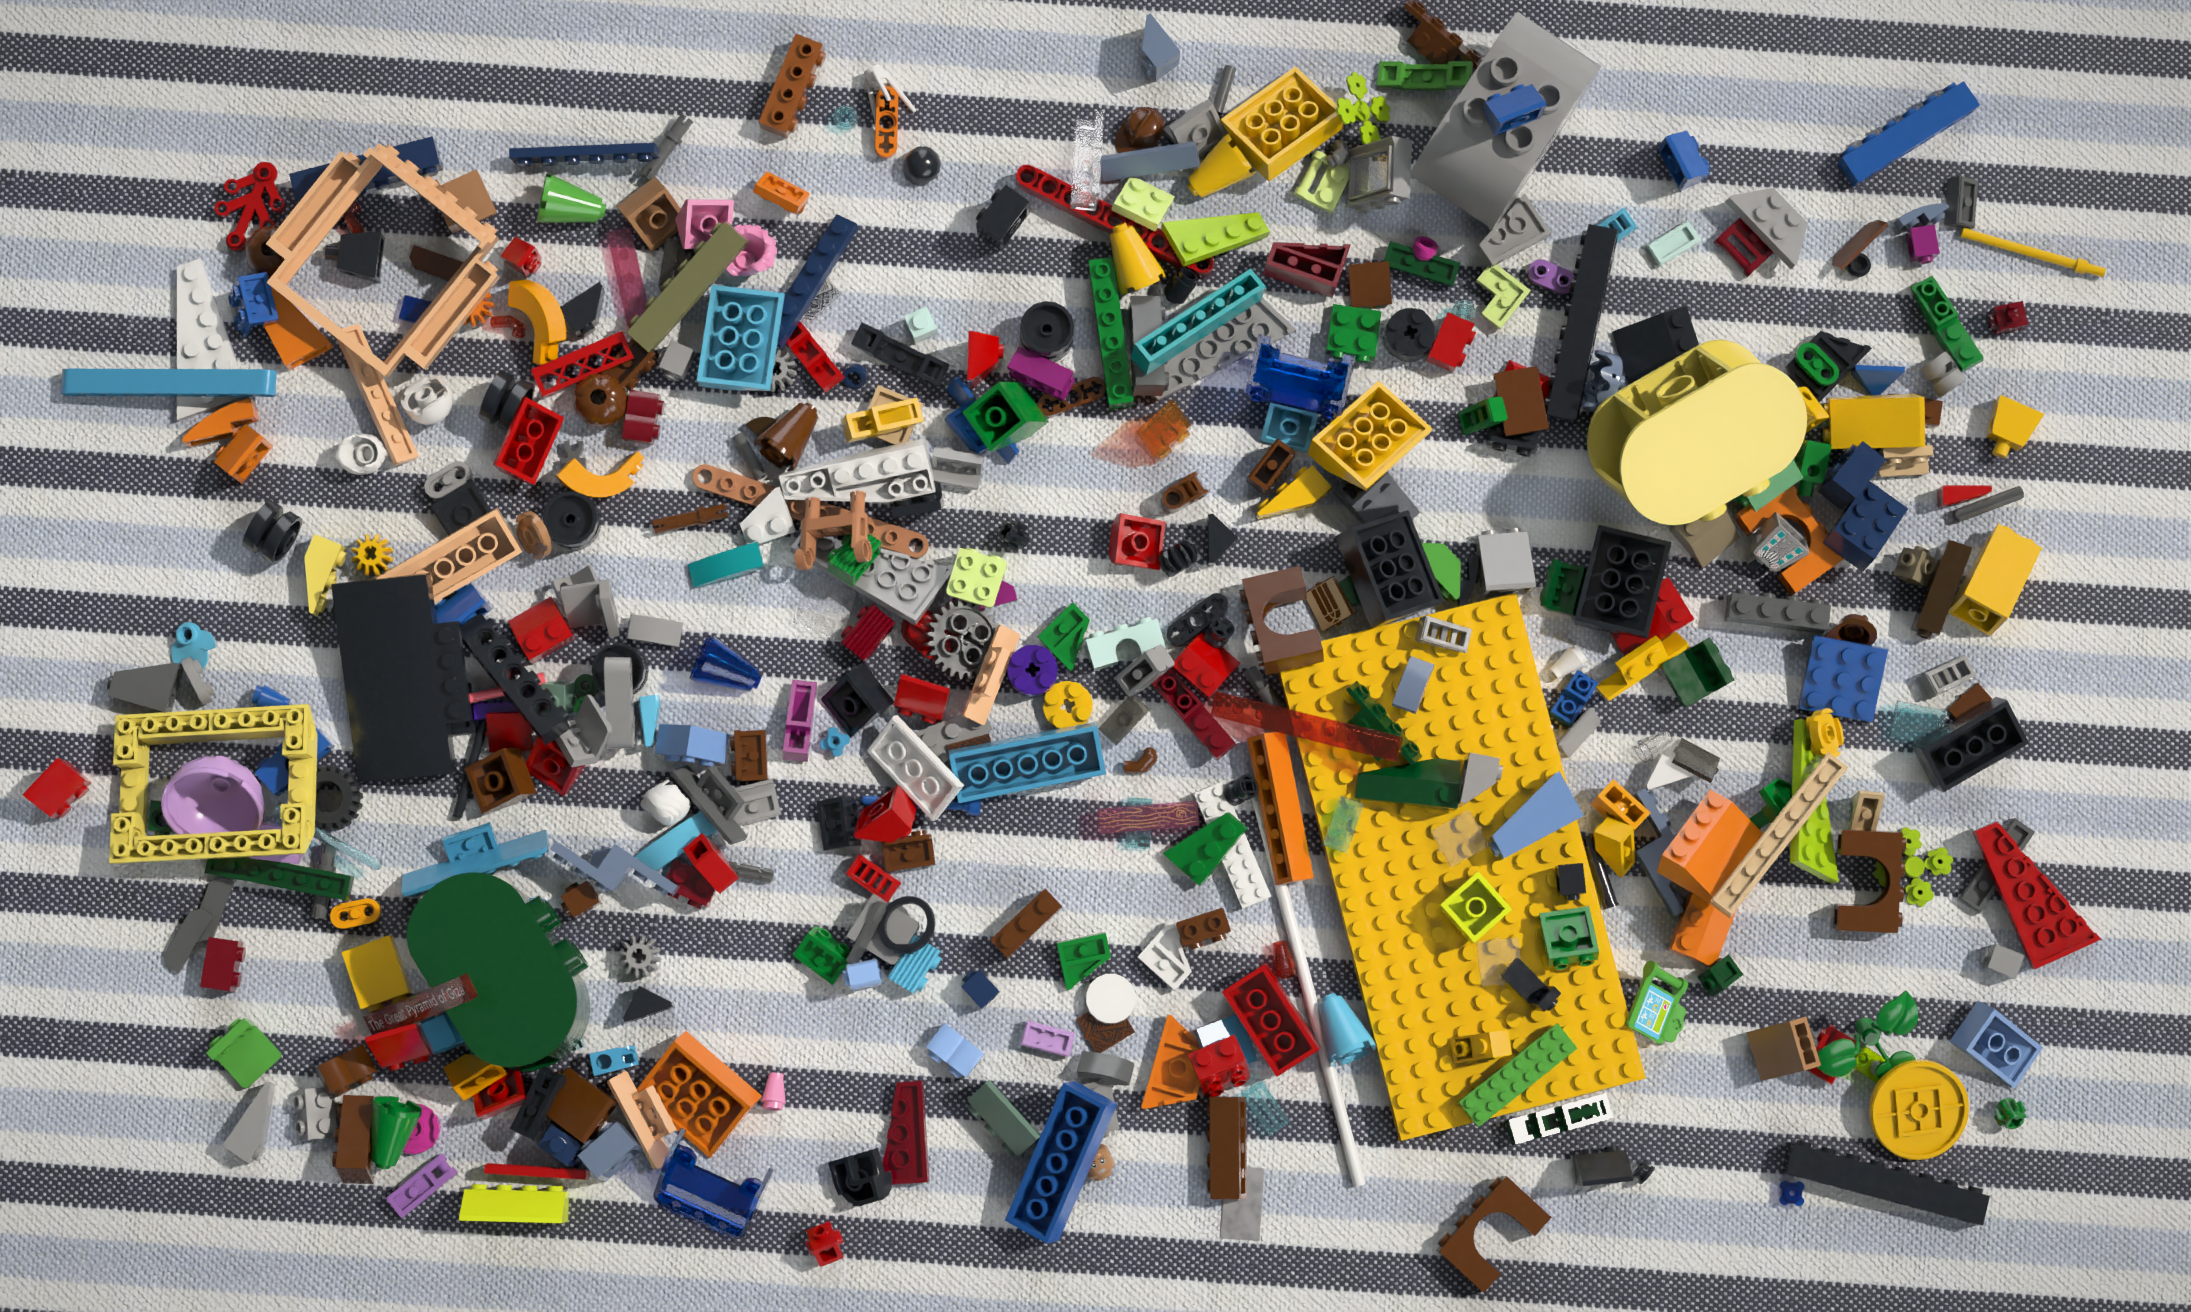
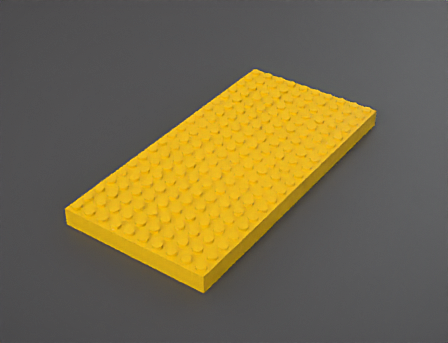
[1278,593,1646,1141]

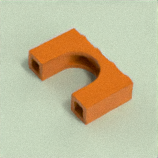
[1733,485,1844,596]

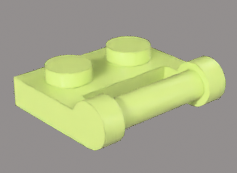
[1293,150,1349,214]

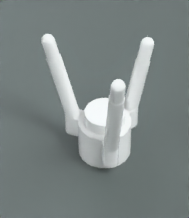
[864,65,916,122]

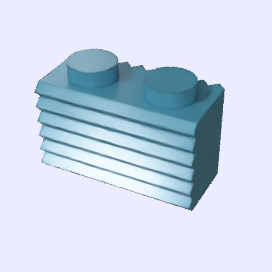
[888,935,942,994]

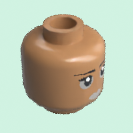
[1086,1144,1115,1181]

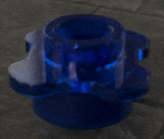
[1779,1180,1805,1206]

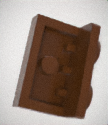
[601,338,657,391]
[730,730,768,782]
[881,830,936,872]
[1176,908,1231,951]

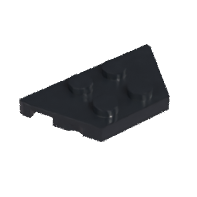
[1785,331,1872,403]

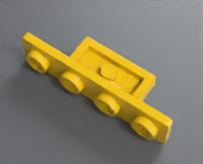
[1596,632,1689,701]

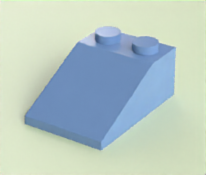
[1949,1001,2043,1089]

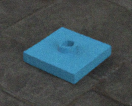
[1194,1014,1258,1064]

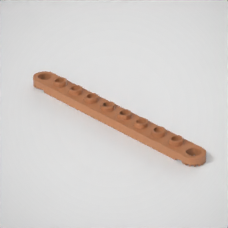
[692,464,929,559]

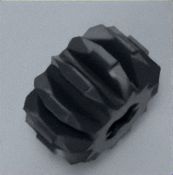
[1158,539,1201,577]

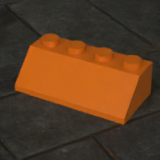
[1667,891,1736,967]

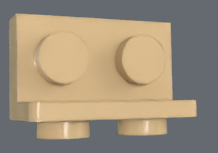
[1878,445,1933,477]

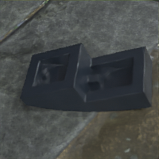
[1457,556,1479,607]

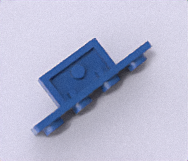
[944,377,1019,464]

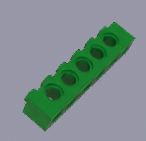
[1088,257,1134,410]

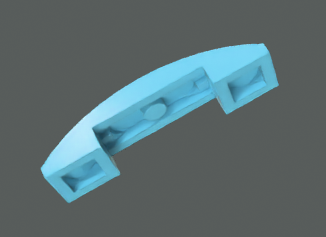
[635,811,718,872]

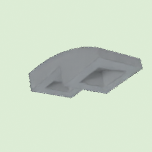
[626,614,683,648]

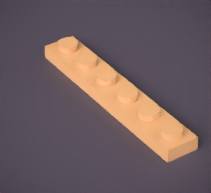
[336,324,419,466]

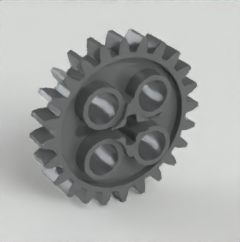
[923,599,1000,680]

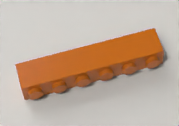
[1247,731,1314,885]

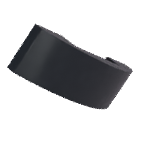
[851,322,950,387]

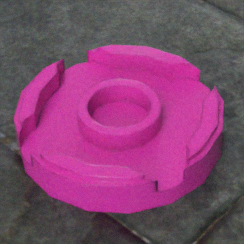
[403,1104,441,1154]

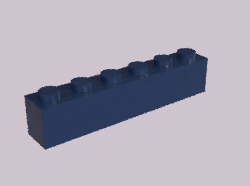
[289,136,443,203]

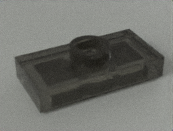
[1098,695,1150,746]

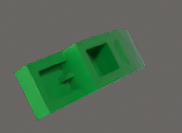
[1911,275,1984,372]

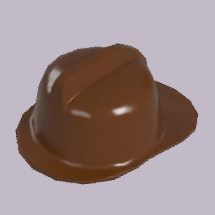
[1115,107,1165,153]
[1824,614,1877,645]

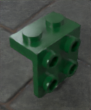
[1661,637,1735,707]

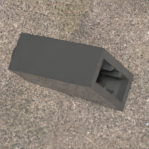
[107,663,184,712]

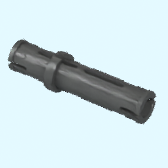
[638,113,694,181]
[310,842,338,919]

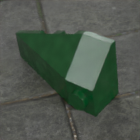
[1355,758,1461,811]

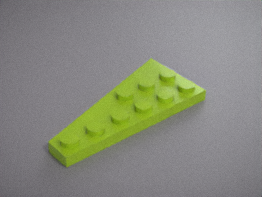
[1790,719,1839,884]

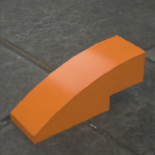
[182,398,259,447]

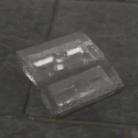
[793,574,859,641]

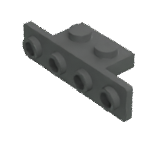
[670,765,748,845]

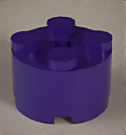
[1008,645,1058,698]

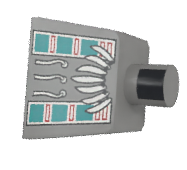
[1746,512,1809,572]

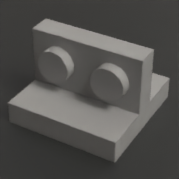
[1163,99,1227,158]

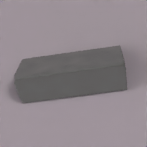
[1944,176,1978,229]

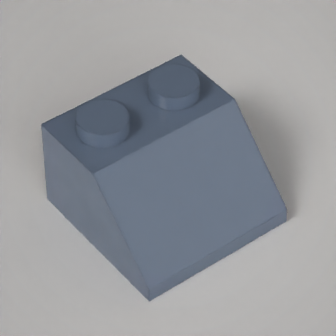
[1140,13,1180,81]
[578,1122,643,1182]

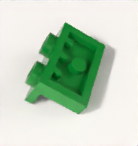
[793,926,851,985]

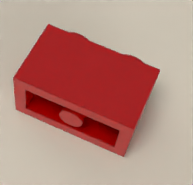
[1426,312,1476,373]

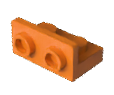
[753,171,810,214]

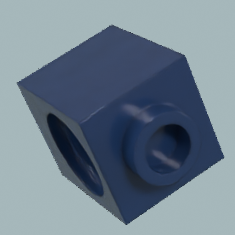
[961,970,1000,1009]

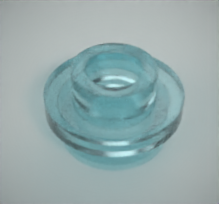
[833,105,858,130]
[1451,300,1476,320]

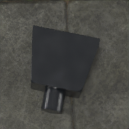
[325,232,385,283]

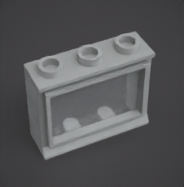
[1346,136,1412,214]

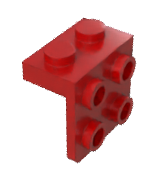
[1188,1035,1250,1097]

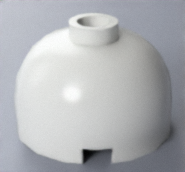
[401,376,453,425]

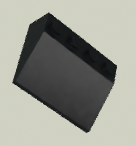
[1612,306,1699,385]
[1335,510,1445,629]
[1574,525,1672,639]

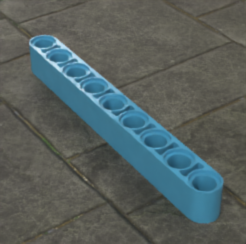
[61,368,277,397]

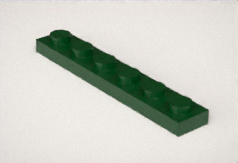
[204,857,354,901]

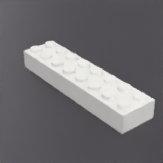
[1193,781,1271,909]

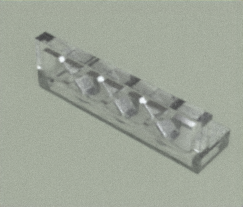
[1071,111,1103,211]

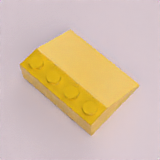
[1221,66,1343,182]
[1307,381,1433,491]

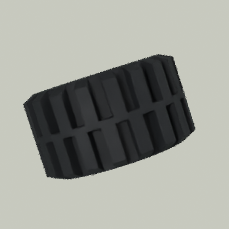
[315,766,363,831]

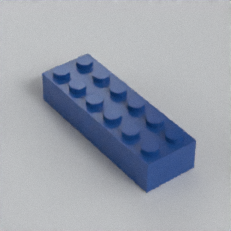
[1005,1081,1118,1244]

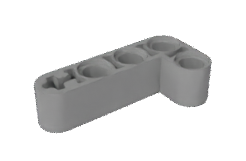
[604,657,637,749]

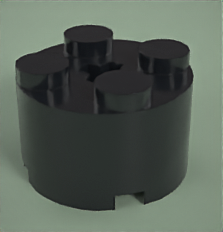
[1383,308,1435,362]

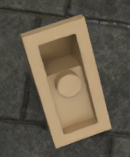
[1848,790,1885,830]

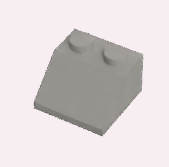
[1458,753,1503,807]

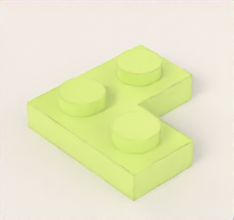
[1476,265,1531,330]

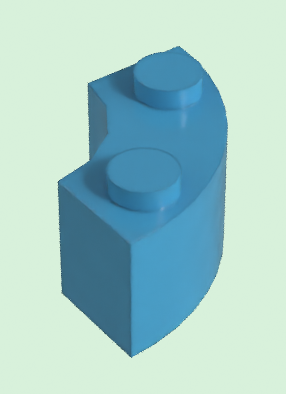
[419,1011,465,1054]

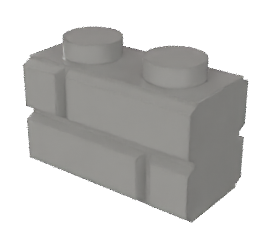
[1116,644,1175,697]

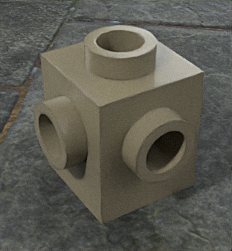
[1893,546,1937,587]

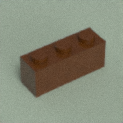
[990,888,1062,959]

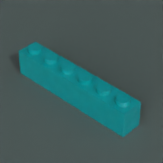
[1131,268,1266,375]

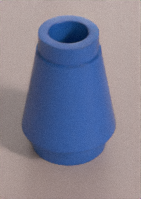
[251,685,290,707]

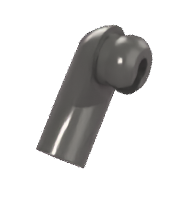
[1326,139,1349,168]

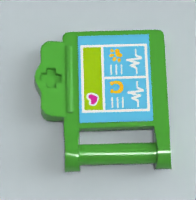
[1625,960,1688,1044]

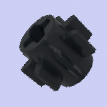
[999,520,1030,552]

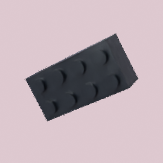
[1911,697,2029,793]

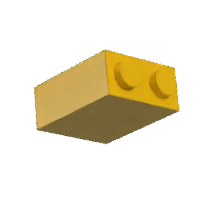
[342,935,413,1013]

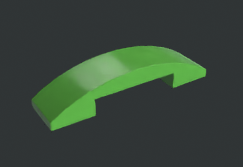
[1377,61,1473,91]

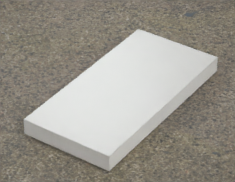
[867,715,964,821]

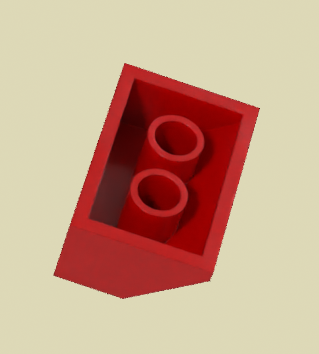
[493,396,564,485]

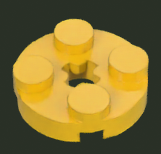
[1043,681,1093,729]
[1806,708,1844,758]

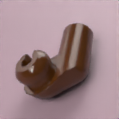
[1124,747,1158,773]

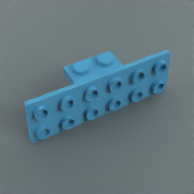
[401,822,548,897]

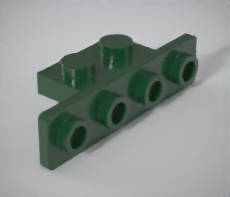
[1345,681,1422,765]

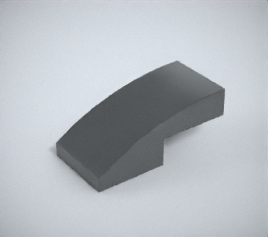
[1077,1051,1134,1086]

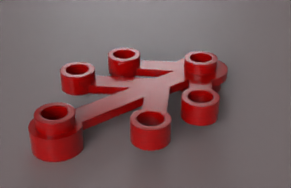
[214,162,286,252]

